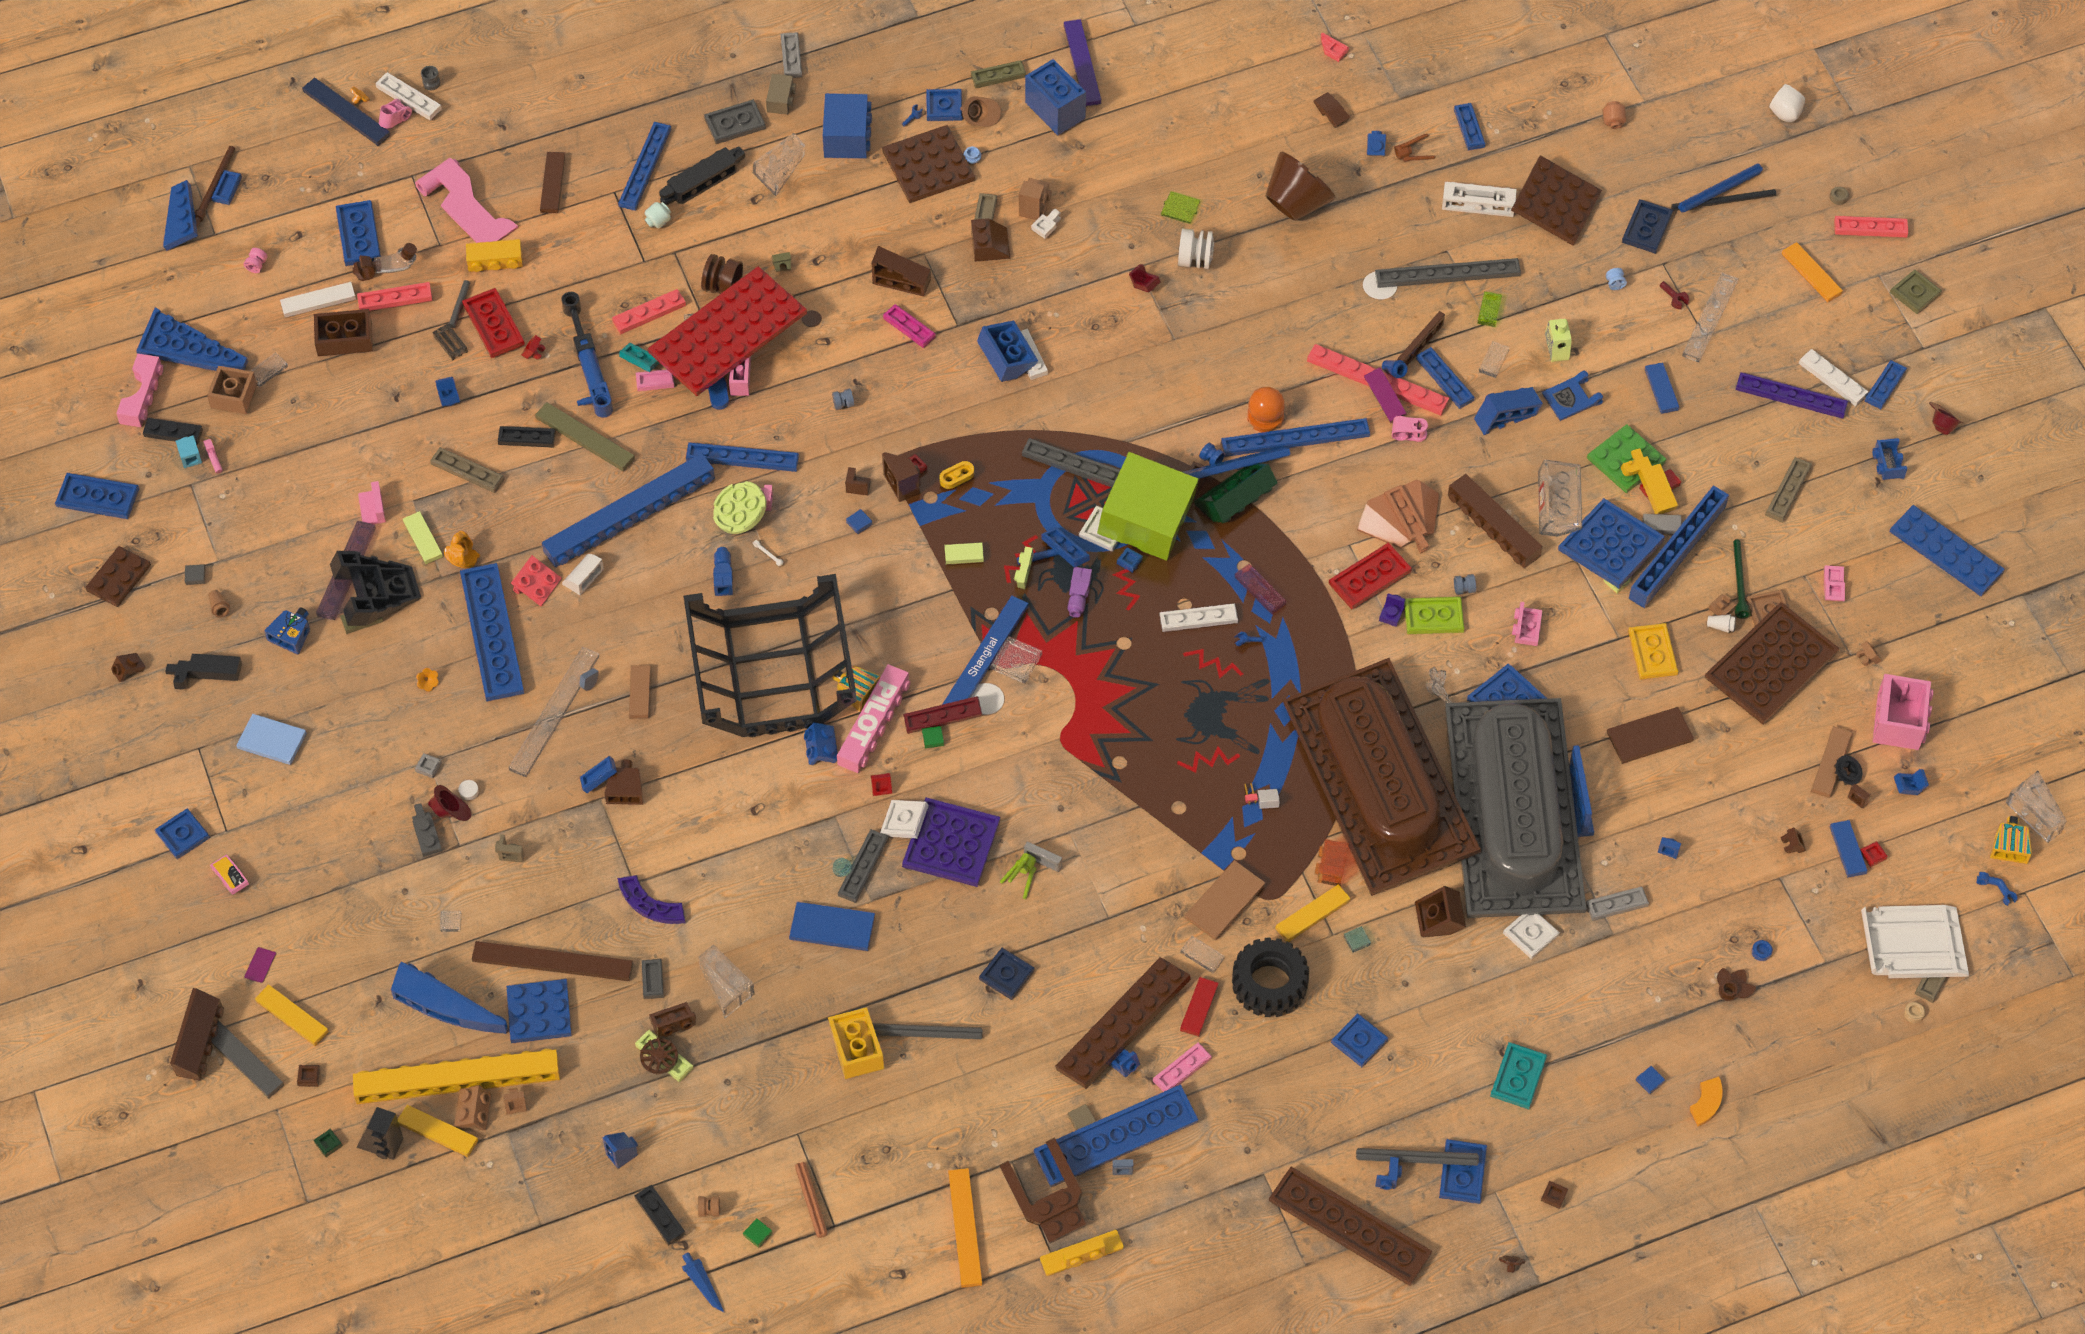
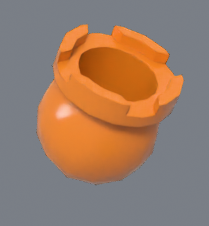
[1247,387,1285,432]

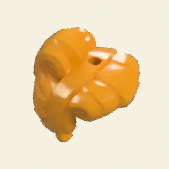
[444,531,480,568]

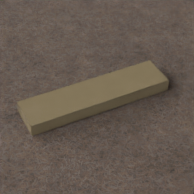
[430,447,504,493]
[1765,457,1812,523]

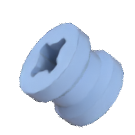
[1606,268,1627,290]

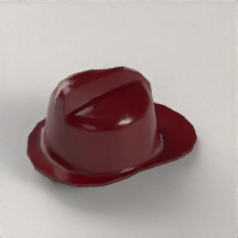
[1929,402,1964,435]
[428,785,472,821]

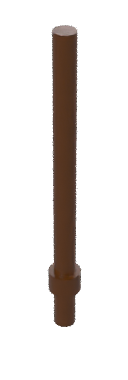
[195,146,235,227]

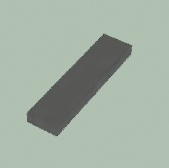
[838,829,889,903]

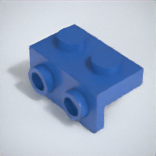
[804,723,838,765]

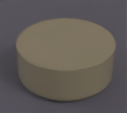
[1830,187,1849,205]

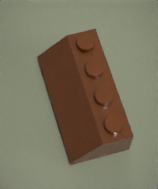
[170,988,224,1081]

